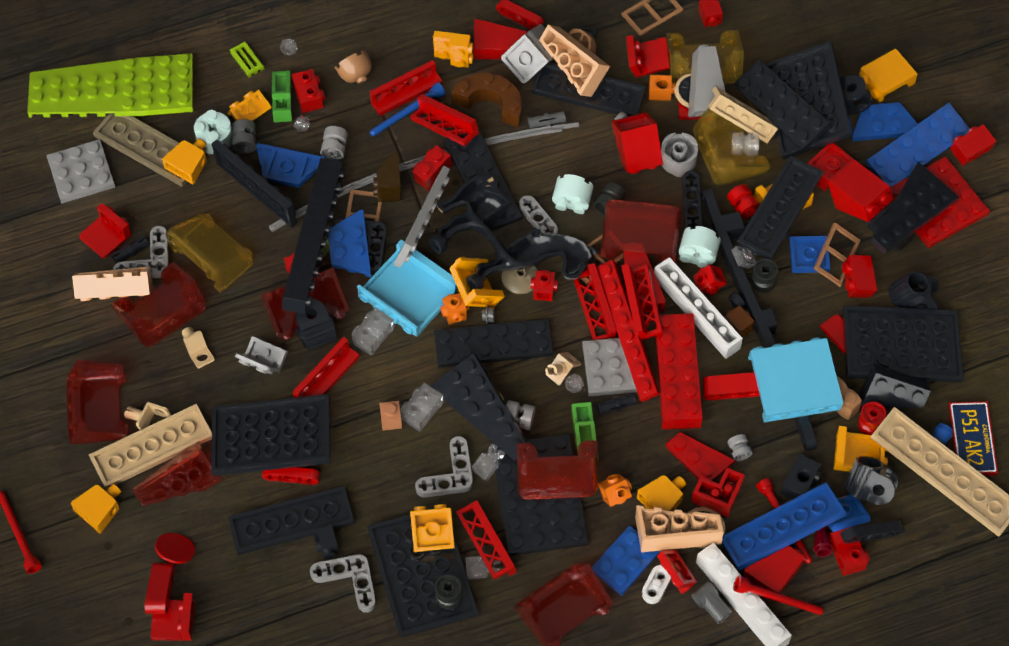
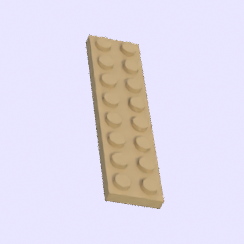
[870,407,1009,537]

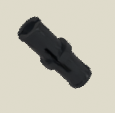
[111,235,149,264]
[596,393,637,416]

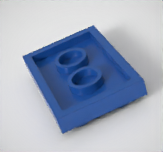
[591,526,661,596]

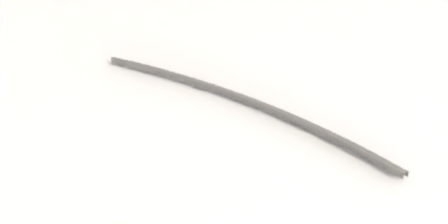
[269,122,579,232]

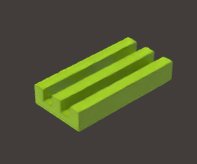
[230,42,264,78]

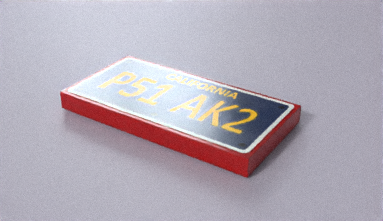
[948,401,998,476]

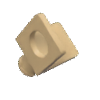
[182,327,215,368]
[545,352,582,385]
[125,402,171,430]

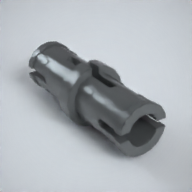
[528,111,566,129]

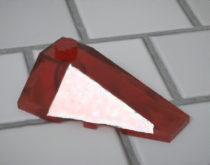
[132,441,222,506]

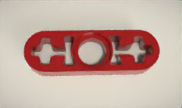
[496,0,544,30]
[262,467,320,485]

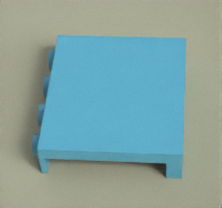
[357,240,459,337]
[748,337,843,422]

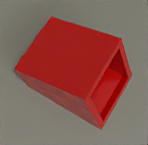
[611,112,663,174]
[827,159,893,222]

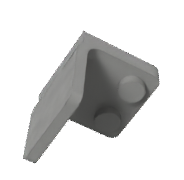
[501,24,554,83]

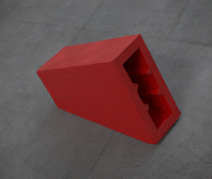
[743,546,805,594]

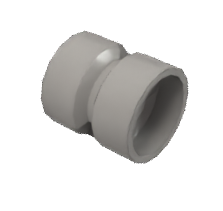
[320,126,348,161]
[507,400,536,431]

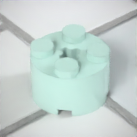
[194,110,233,154]
[552,174,593,214]
[679,226,721,268]

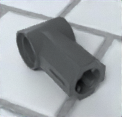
[692,582,732,624]

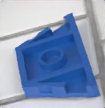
[852,102,918,141]
[256,143,325,188]
[328,210,371,277]

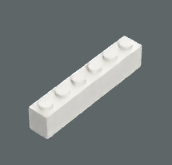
[654,257,743,359]
[696,542,792,646]

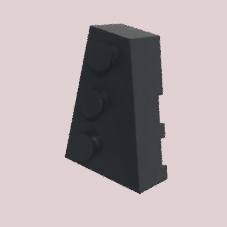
[859,364,931,408]

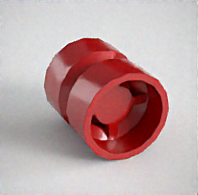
[727,184,760,219]
[857,402,886,435]

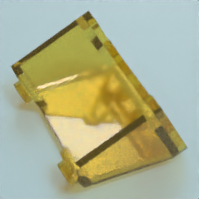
[666,30,744,85]
[693,108,770,185]
[165,213,253,293]

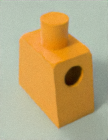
[162,139,207,184]
[637,475,686,512]
[71,484,121,534]

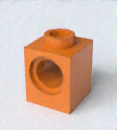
[649,75,675,101]

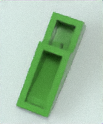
[272,71,292,122]
[571,402,599,462]

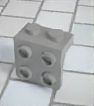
[235,336,288,374]

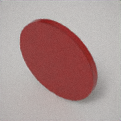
[155,533,195,564]

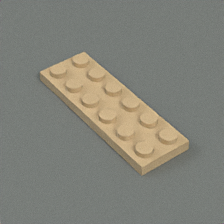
[89,404,212,489]

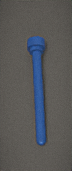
[370,82,446,136]

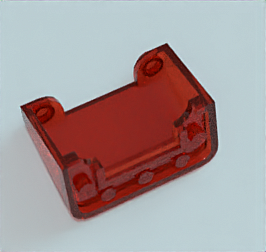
[600,200,681,263]
[111,262,206,347]
[260,268,350,341]
[66,360,128,445]
[517,440,598,499]
[514,562,614,646]

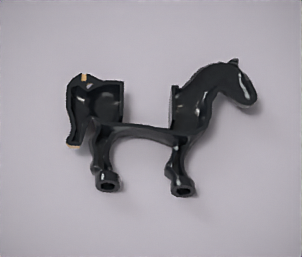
[429,175,601,290]

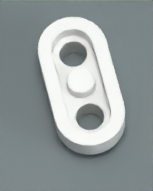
[642,565,671,604]

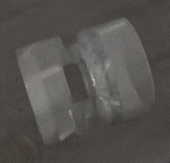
[731,131,759,157]

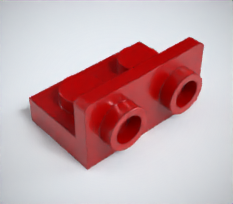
[657,549,697,594]

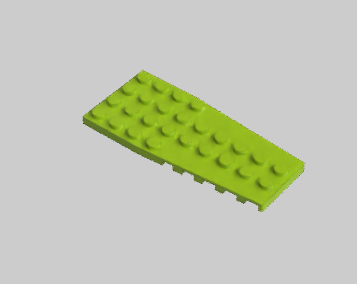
[27,54,193,118]

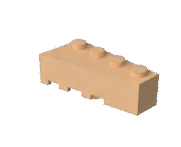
[539,25,610,97]
[72,266,153,301]
[635,505,723,552]

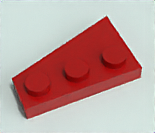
[665,432,735,481]

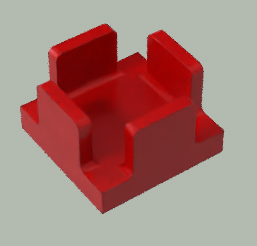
[807,143,853,191]

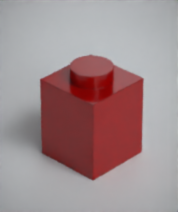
[698,0,723,27]

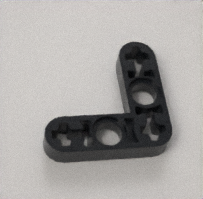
[333,219,387,275]

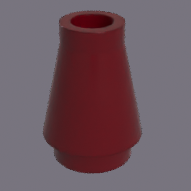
[813,526,833,557]

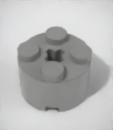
[661,133,698,177]

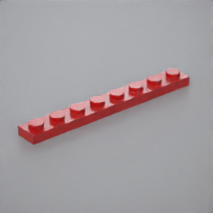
[596,260,660,402]

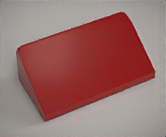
[819,314,845,354]

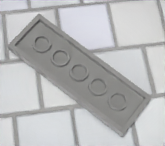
[393,166,450,268]

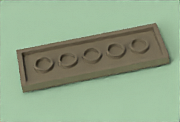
[93,113,187,187]

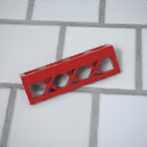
[370,60,443,116]
[410,94,479,146]
[573,263,617,340]
[621,264,664,340]
[293,337,360,398]
[456,501,517,580]

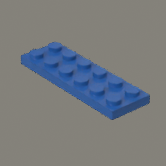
[865,103,970,187]
[722,482,846,571]

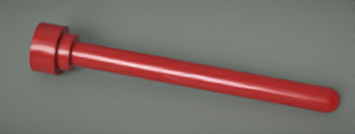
[756,478,812,564]
[0,491,42,574]
[733,576,824,615]

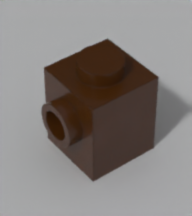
[725,305,755,338]

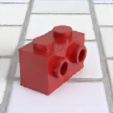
[292,69,325,113]
[950,124,997,166]
[412,145,453,191]
[842,255,877,298]
[829,526,869,576]

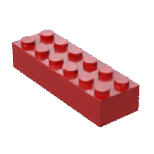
[654,314,702,430]

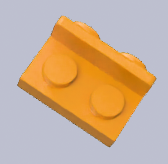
[227,90,272,121]

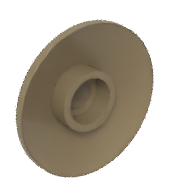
[502,266,538,294]

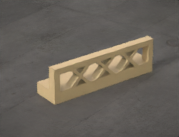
[708,86,778,143]

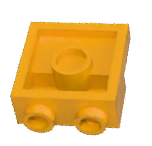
[433,31,474,67]
[410,504,454,552]

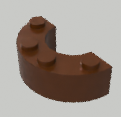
[452,73,522,128]

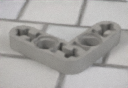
[519,196,558,235]
[113,226,169,279]
[415,436,473,497]
[310,555,376,612]

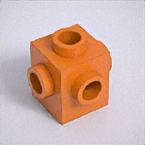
[440,293,469,325]
[598,474,632,506]

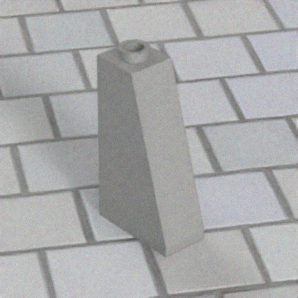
[688,44,725,118]

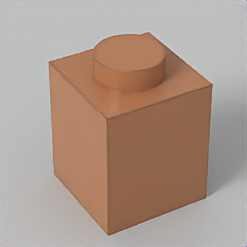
[379,401,402,431]

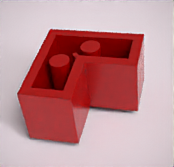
[691,467,745,518]

